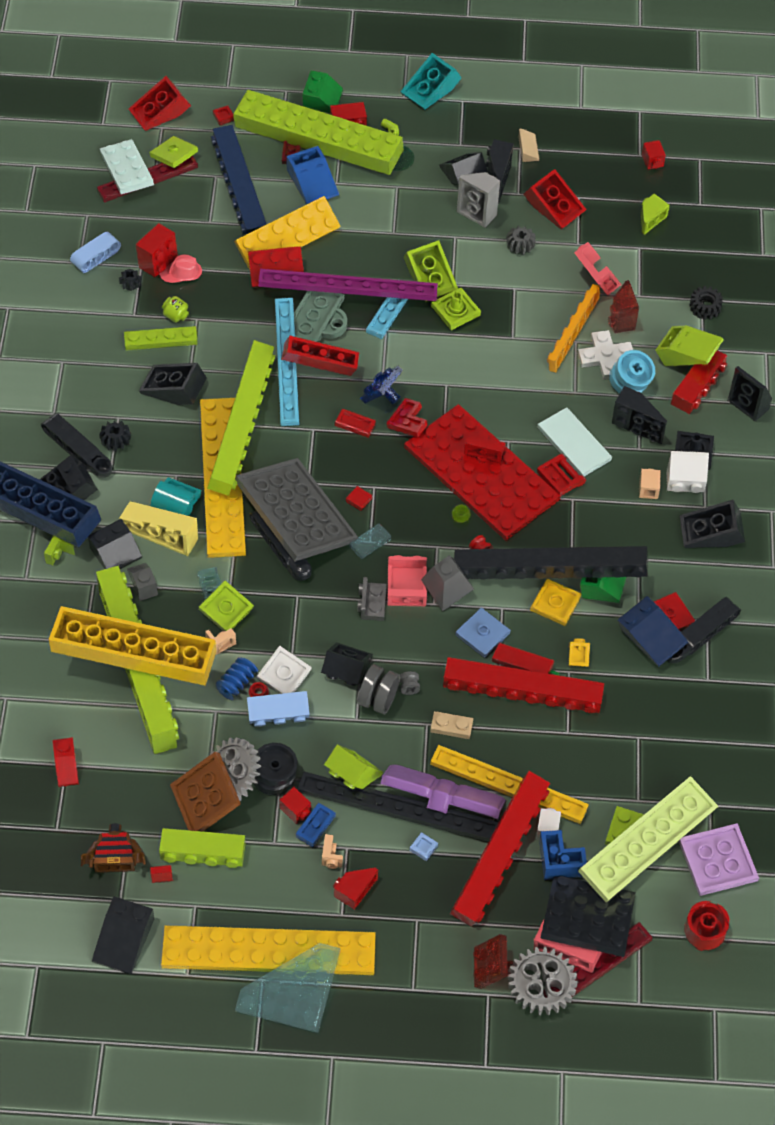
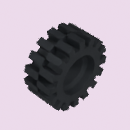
[689,286,723,320]

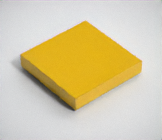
[530,578,582,626]

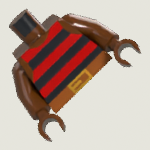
[81,823,146,872]

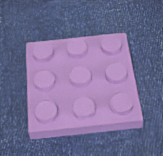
[679,823,759,896]

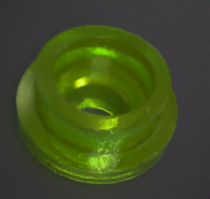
[452,504,471,523]

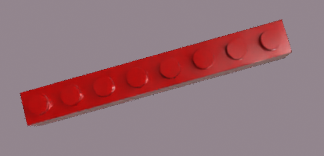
[443,657,604,713]
[450,771,550,926]

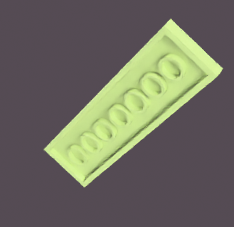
[578,776,718,902]

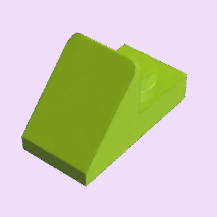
[44,536,75,566]

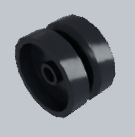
[253,742,298,795]

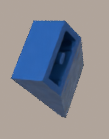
[287,146,339,204]

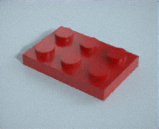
[248,246,304,288]

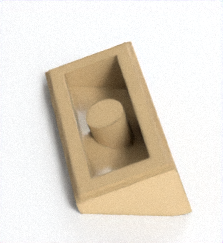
[518,129,539,162]

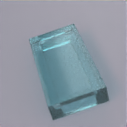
[350,524,391,559]

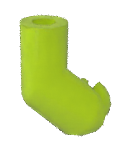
[381,119,399,136]

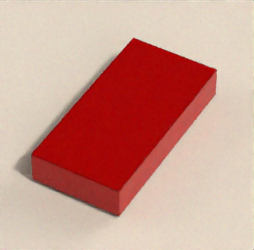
[335,409,376,438]

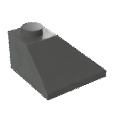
[421,555,474,611]

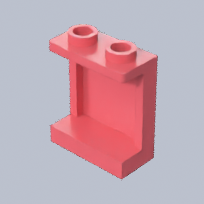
[574,242,622,295]
[388,555,427,606]

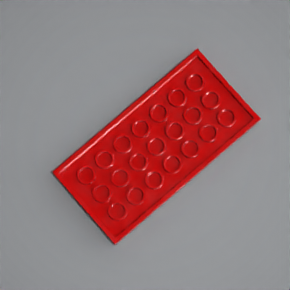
[404,404,561,541]

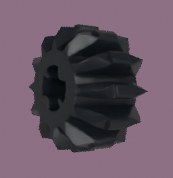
[99,420,131,452]

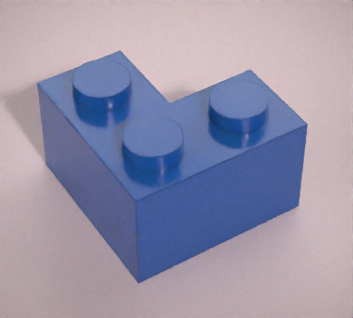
[539,830,587,880]

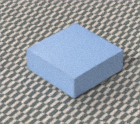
[409,832,438,861]

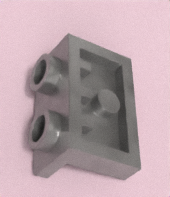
[357,577,386,621]

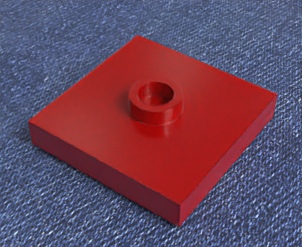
[654,592,695,631]

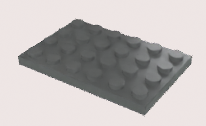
[235,458,358,562]

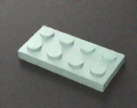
[100,139,154,195]

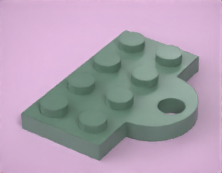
[294,291,347,342]

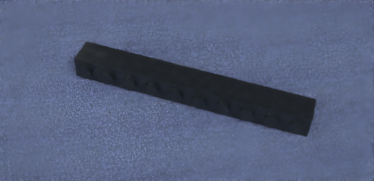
[454,546,649,580]

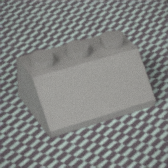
[457,172,500,228]

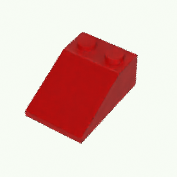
[129,76,191,131]
[523,169,587,230]

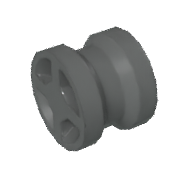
[400,671,420,695]

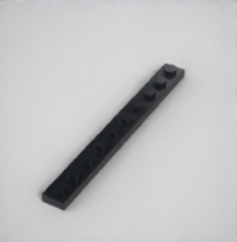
[298,771,499,842]

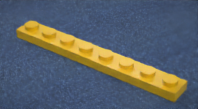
[430,745,589,824]

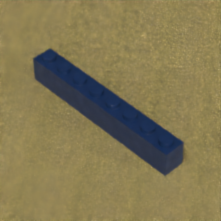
[210,125,267,235]

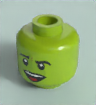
[162,296,189,323]

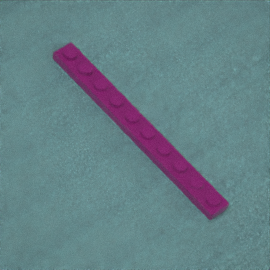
[259,269,438,301]

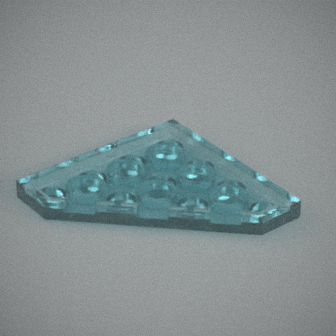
[235,943,341,1033]

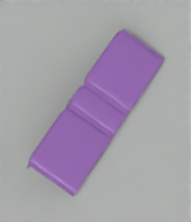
[381,765,506,819]

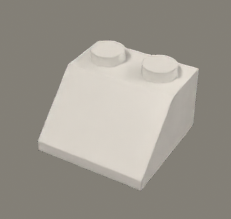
[666,451,709,493]

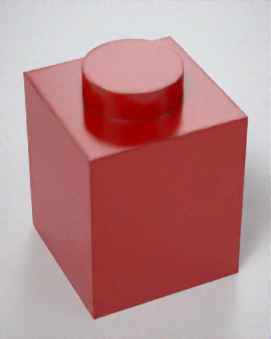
[641,140,666,169]
[279,787,311,824]

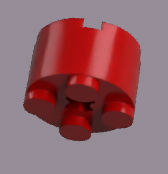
[684,901,730,951]

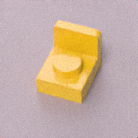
[568,639,590,667]

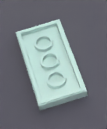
[537,407,612,476]

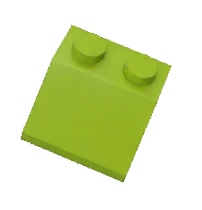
[324,744,383,789]

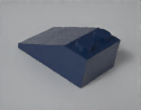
[618,596,689,667]

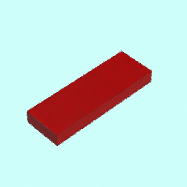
[492,643,554,674]

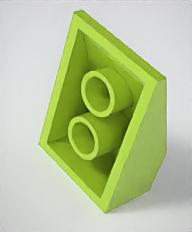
[404,240,458,302]

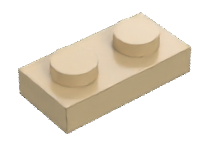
[430,711,473,739]

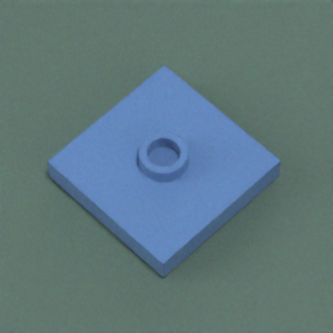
[455,608,511,658]

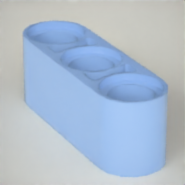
[70,232,121,273]

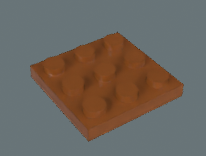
[170,752,241,832]

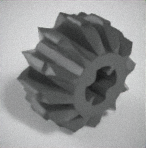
[506,226,536,255]

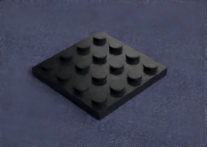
[540,876,636,957]

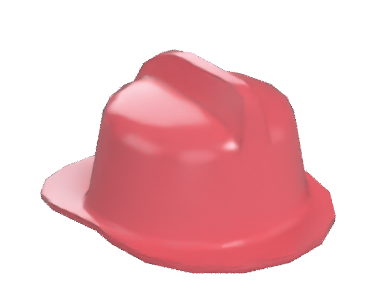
[160,254,202,283]

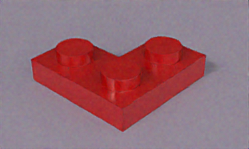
[386,398,428,437]

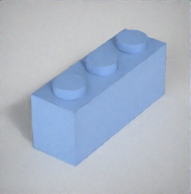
[247,691,310,727]

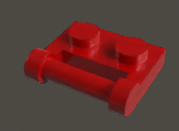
[537,454,586,496]

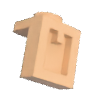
[205,628,236,655]
[322,834,343,869]

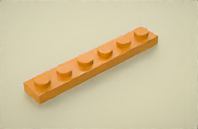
[547,284,600,373]

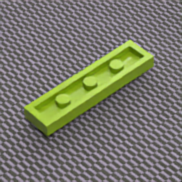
[124,326,198,350]

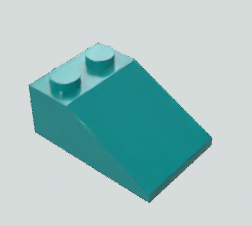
[400,53,462,109]

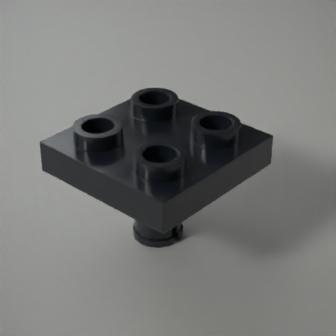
[675,431,714,470]

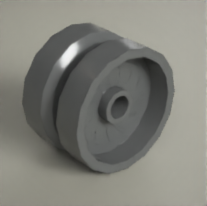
[357,664,400,715]

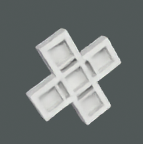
[578,330,633,380]

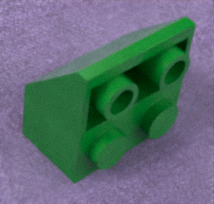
[580,577,627,603]

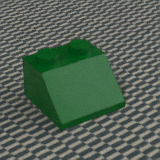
[302,70,343,113]

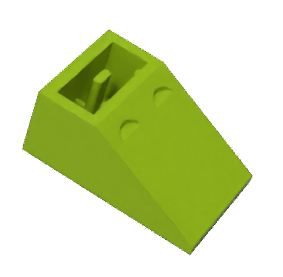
[655,325,724,366]

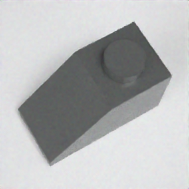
[127,563,158,601]

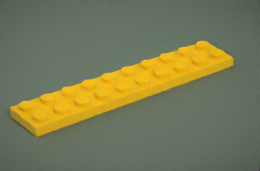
[200,398,246,558]
[161,925,375,975]

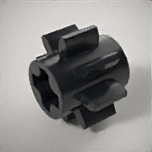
[119,269,141,291]

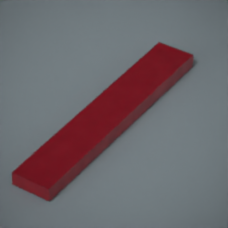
[97,156,198,203]
[543,922,653,998]

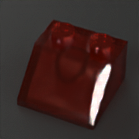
[608,280,639,333]

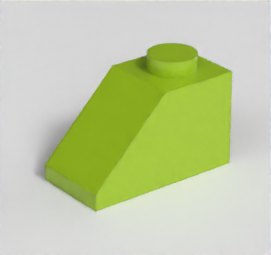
[641,194,670,235]

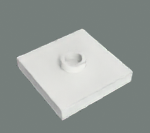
[257,646,312,694]

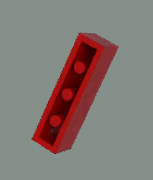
[281,336,359,376]
[671,350,728,414]

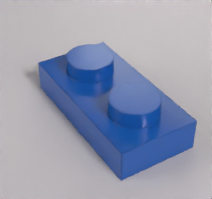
[296,803,336,847]

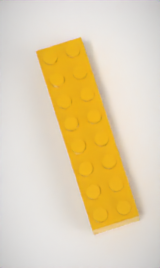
[49,606,216,686]

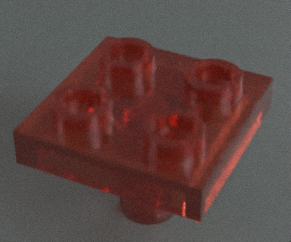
[473,934,514,989]

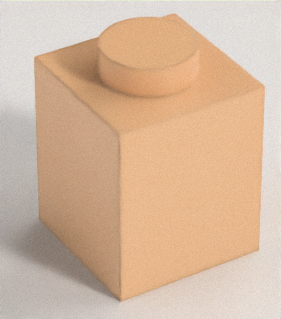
[639,469,660,499]

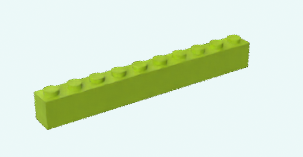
[207,340,276,496]

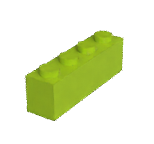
[159,828,246,868]

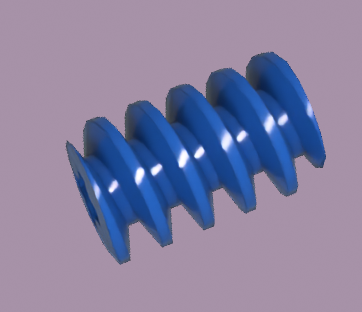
[216,657,259,700]

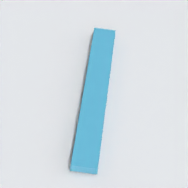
[275,298,299,426]

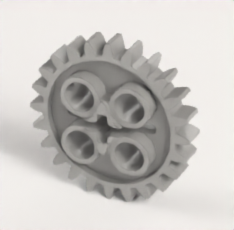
[211,737,261,801]
[508,947,578,1015]

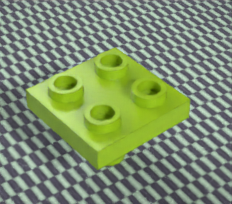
[431,288,481,330]

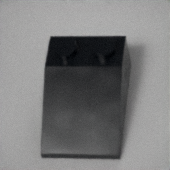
[486,139,514,204]
[139,363,207,405]
[727,366,772,422]
[680,499,745,548]
[92,896,155,975]

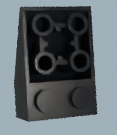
[612,386,667,444]
[39,455,98,500]

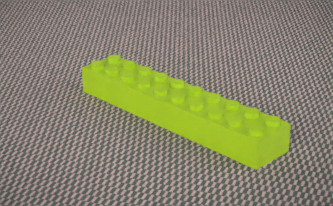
[233,90,403,175]
[96,566,179,754]

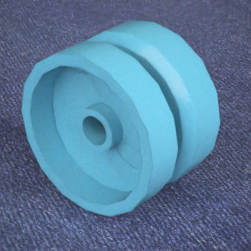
[609,350,655,393]

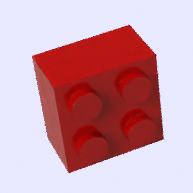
[136,223,178,277]

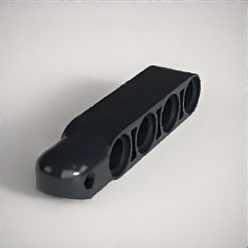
[41,413,112,478]
[249,510,312,581]
[667,597,741,664]

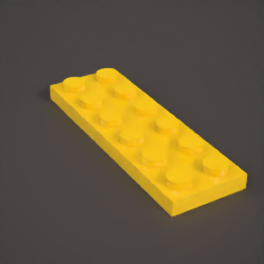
[234,196,341,270]

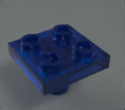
[360,366,403,404]

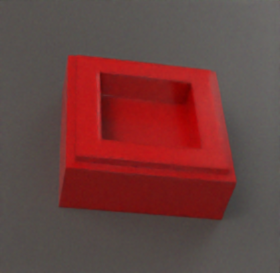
[213,105,234,126]
[346,486,372,511]
[150,865,173,883]

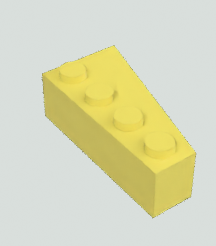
[119,501,198,556]

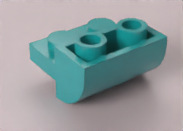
[150,477,202,516]

